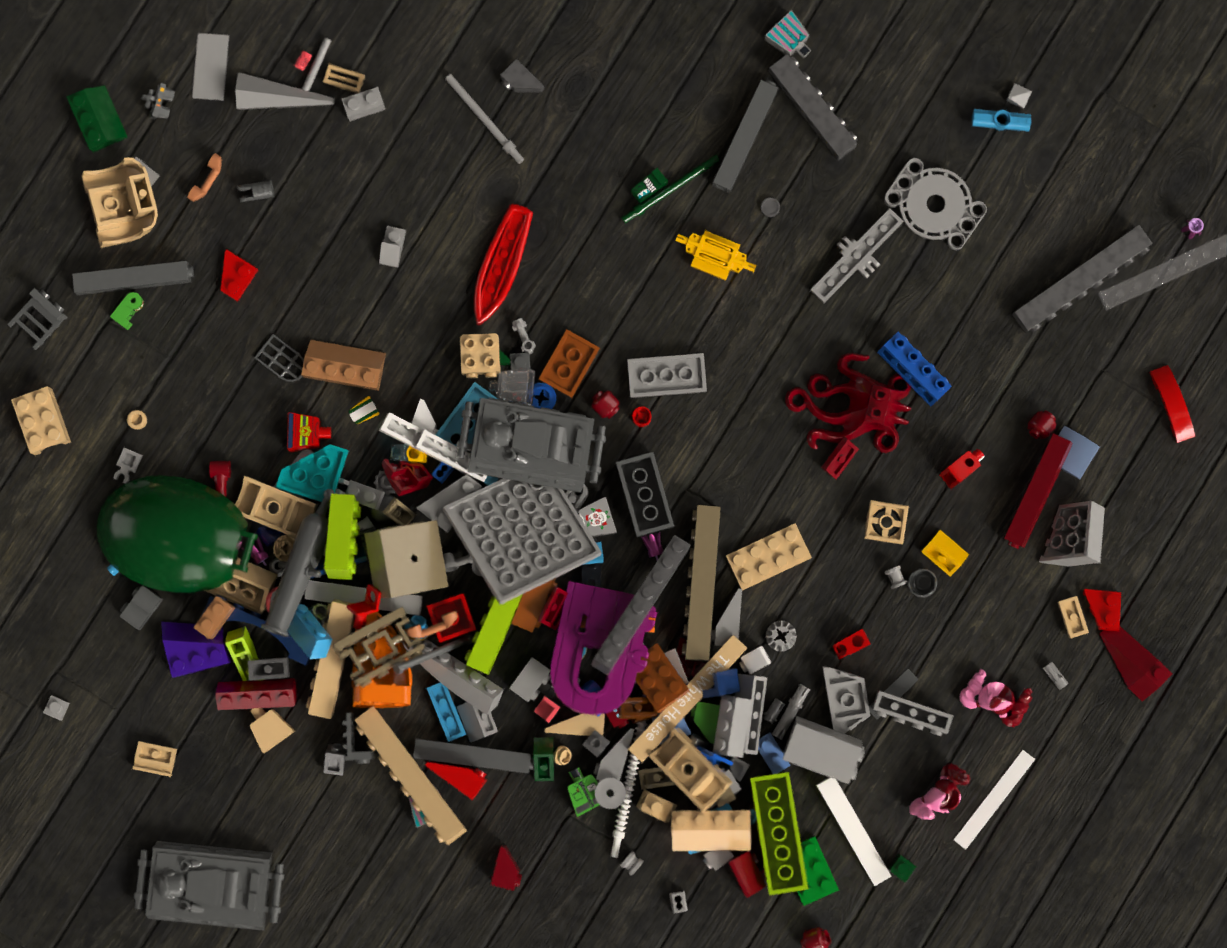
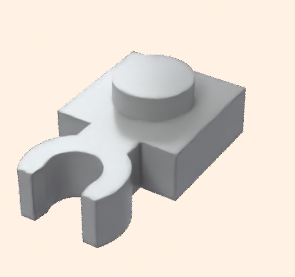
[114,448,143,484]

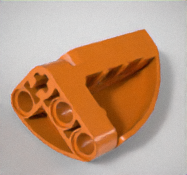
[352,612,412,708]

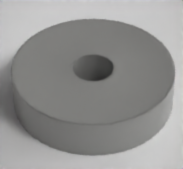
[595,777,626,809]

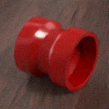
[632,406,651,427]

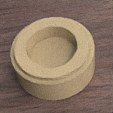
[127,410,147,430]

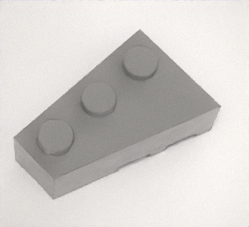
[417,474,483,533]

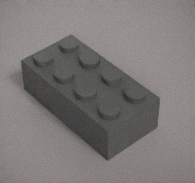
[616,452,674,538]

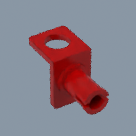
[346,584,381,630]

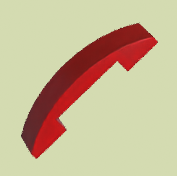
[1150,365,1195,443]

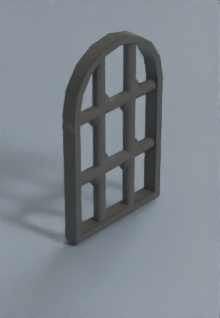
[254,334,304,382]

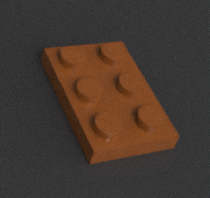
[539,329,600,398]
[635,644,690,713]

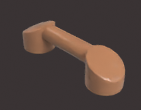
[187,153,222,201]
[405,610,458,638]

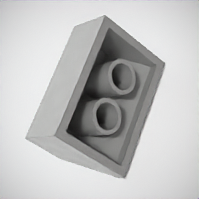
[712,695,752,758]

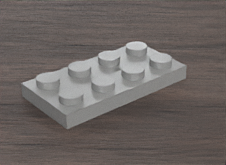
[627,353,707,398]

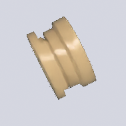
[273,535,295,562]

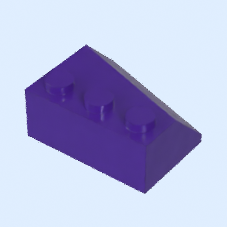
[161,622,231,678]

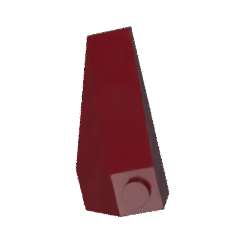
[1099,627,1172,701]

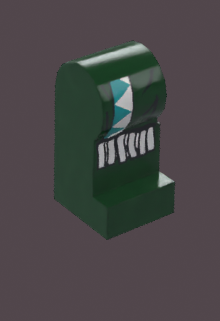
[630,168,668,203]

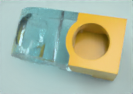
[390,444,427,463]

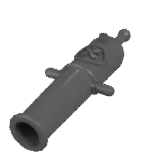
[261,489,335,637]

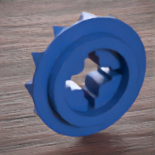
[526,383,556,409]

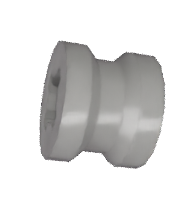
[620,851,644,876]

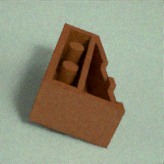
[511,577,557,633]

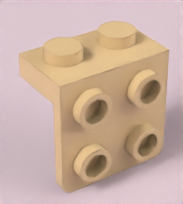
[460,333,501,379]

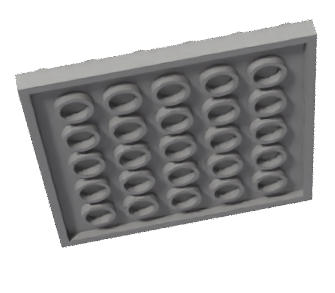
[443,479,602,605]

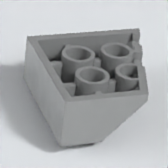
[1039,501,1105,566]

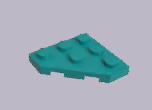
[275,444,349,505]

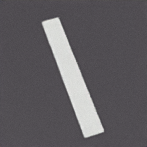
[954,750,1035,849]

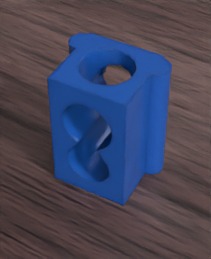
[431,462,454,484]

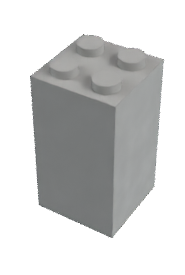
[783,716,865,784]

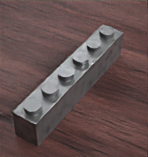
[769,54,857,160]

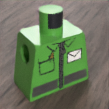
[567,767,608,817]

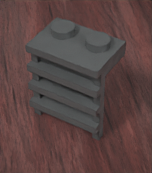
[7,288,68,350]
[343,713,375,764]

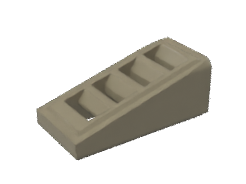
[383,497,416,526]

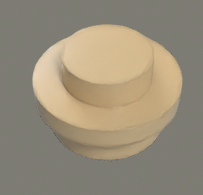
[553,746,572,765]

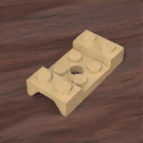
[235,476,318,538]
[649,727,733,811]

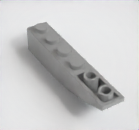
[402,639,504,715]

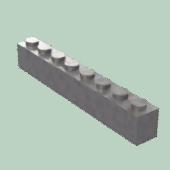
[1012,225,1152,333]
[592,535,691,675]

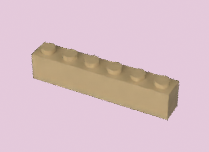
[306,599,355,719]

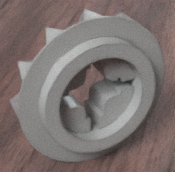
[766,621,797,651]

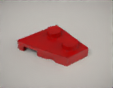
[221,249,258,302]
[1083,589,1121,632]

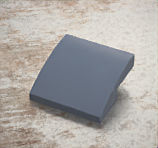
[1058,426,1100,479]

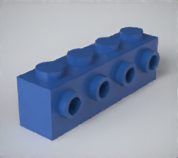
[877,332,952,407]

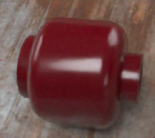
[591,390,620,419]
[1028,411,1056,439]
[801,927,831,948]

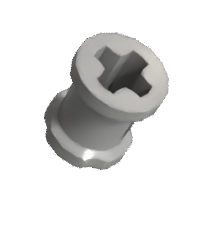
[885,565,907,589]

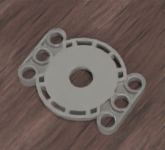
[884,158,987,250]

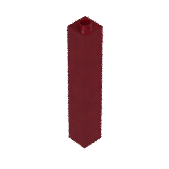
[1004,434,1073,549]

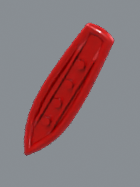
[474,204,533,326]

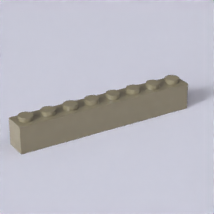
[682,505,721,662]

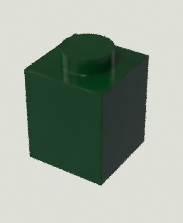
[887,854,916,883]

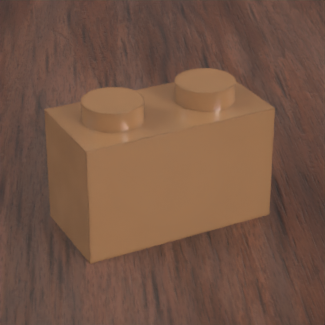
[194,596,235,639]

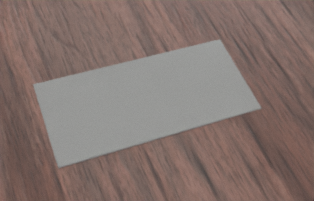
[192,33,229,100]

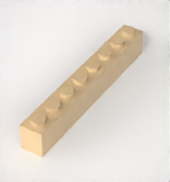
[355,706,467,845]

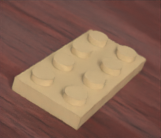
[726,523,812,591]

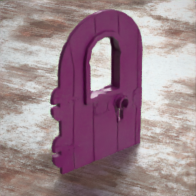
[550,581,657,715]

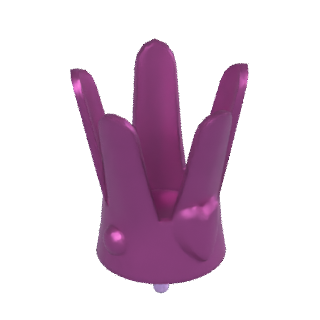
[1181,218,1204,239]
[641,532,663,561]
[242,537,269,566]

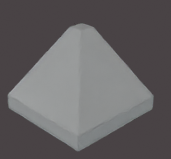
[1007,83,1032,109]

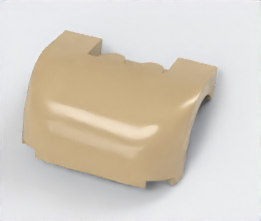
[81,157,158,248]

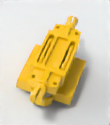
[676,231,757,281]

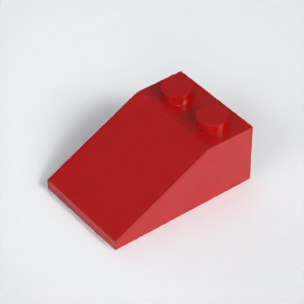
[425,761,488,800]

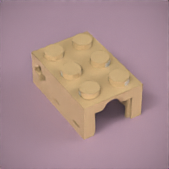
[11,386,71,455]

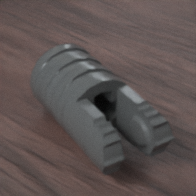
[237,180,274,202]

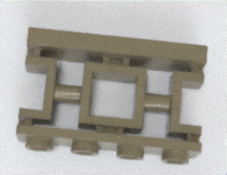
[333,607,425,688]

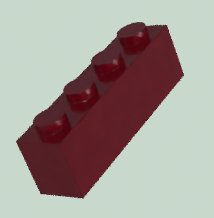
[216,678,297,710]

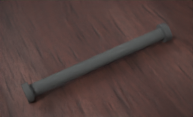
[393,633,473,675]

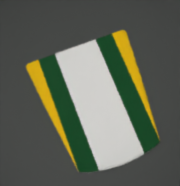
[349,396,379,424]

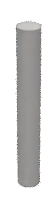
[302,38,331,91]

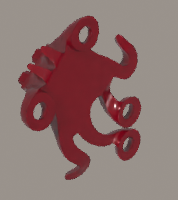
[785,353,911,453]

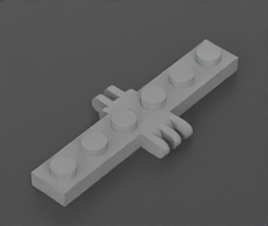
[810,208,904,303]

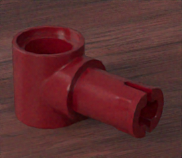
[209,461,231,498]

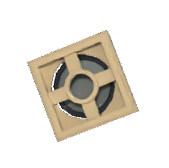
[864,500,909,545]

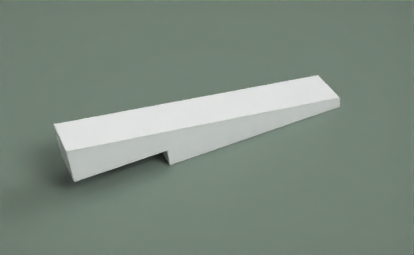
[379,412,487,482]
[816,777,891,886]

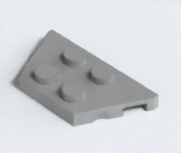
[822,666,870,734]

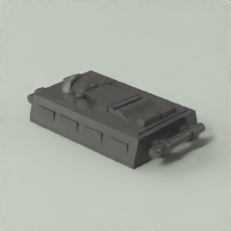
[456,398,606,493]
[133,841,284,931]

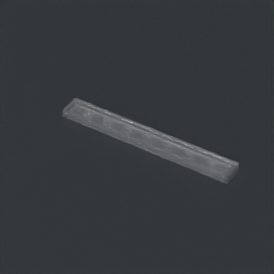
[1098,234,1227,311]

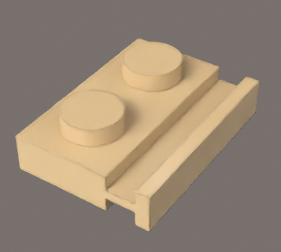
[133,741,177,777]

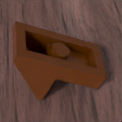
[618,697,658,724]

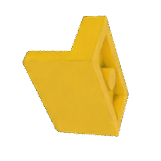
[921,530,969,577]

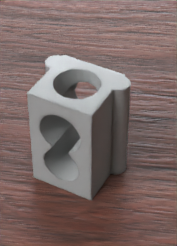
[669,891,687,913]

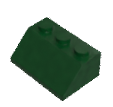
[67,86,128,153]

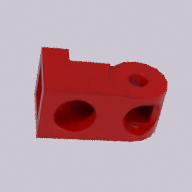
[832,628,871,659]

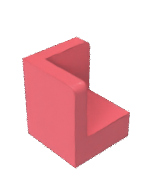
[534,696,560,723]

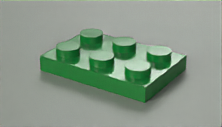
[797,836,839,906]

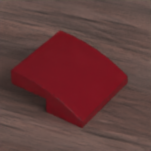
[538,586,568,630]

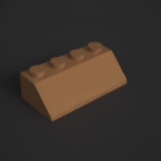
[301,340,386,391]

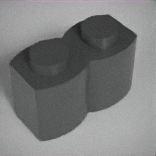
[120,585,163,630]

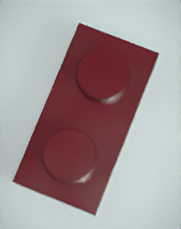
[821,437,859,480]

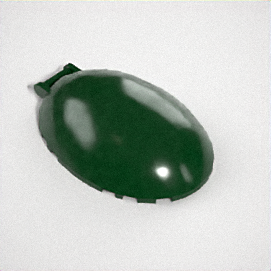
[97,475,258,593]

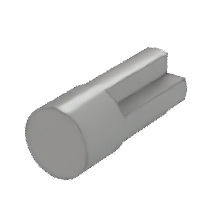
[1043,662,1068,690]

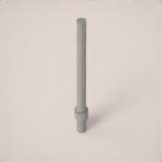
[445,74,524,164]

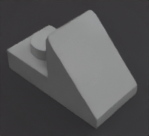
[379,226,406,268]

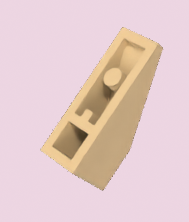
[545,714,605,736]

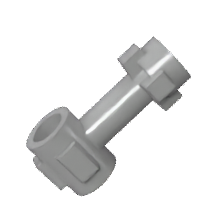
[512,318,536,354]

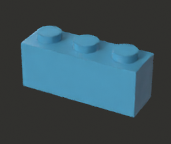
[287,604,333,659]

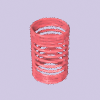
[294,51,312,71]

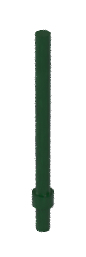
[621,155,719,224]

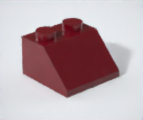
[491,845,522,891]
[728,850,767,898]

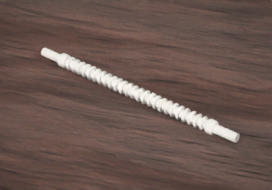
[610,694,649,858]

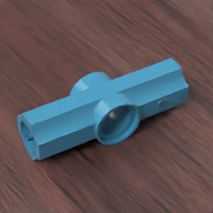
[972,109,1031,132]

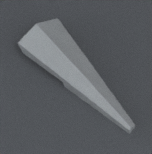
[235,73,335,110]

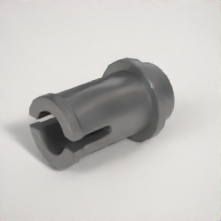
[763,698,785,724]

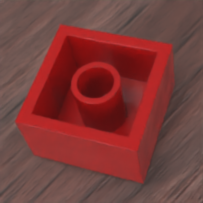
[427,593,477,643]

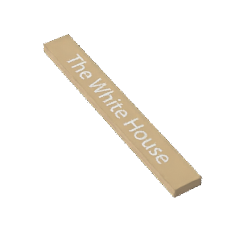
[628,635,747,762]

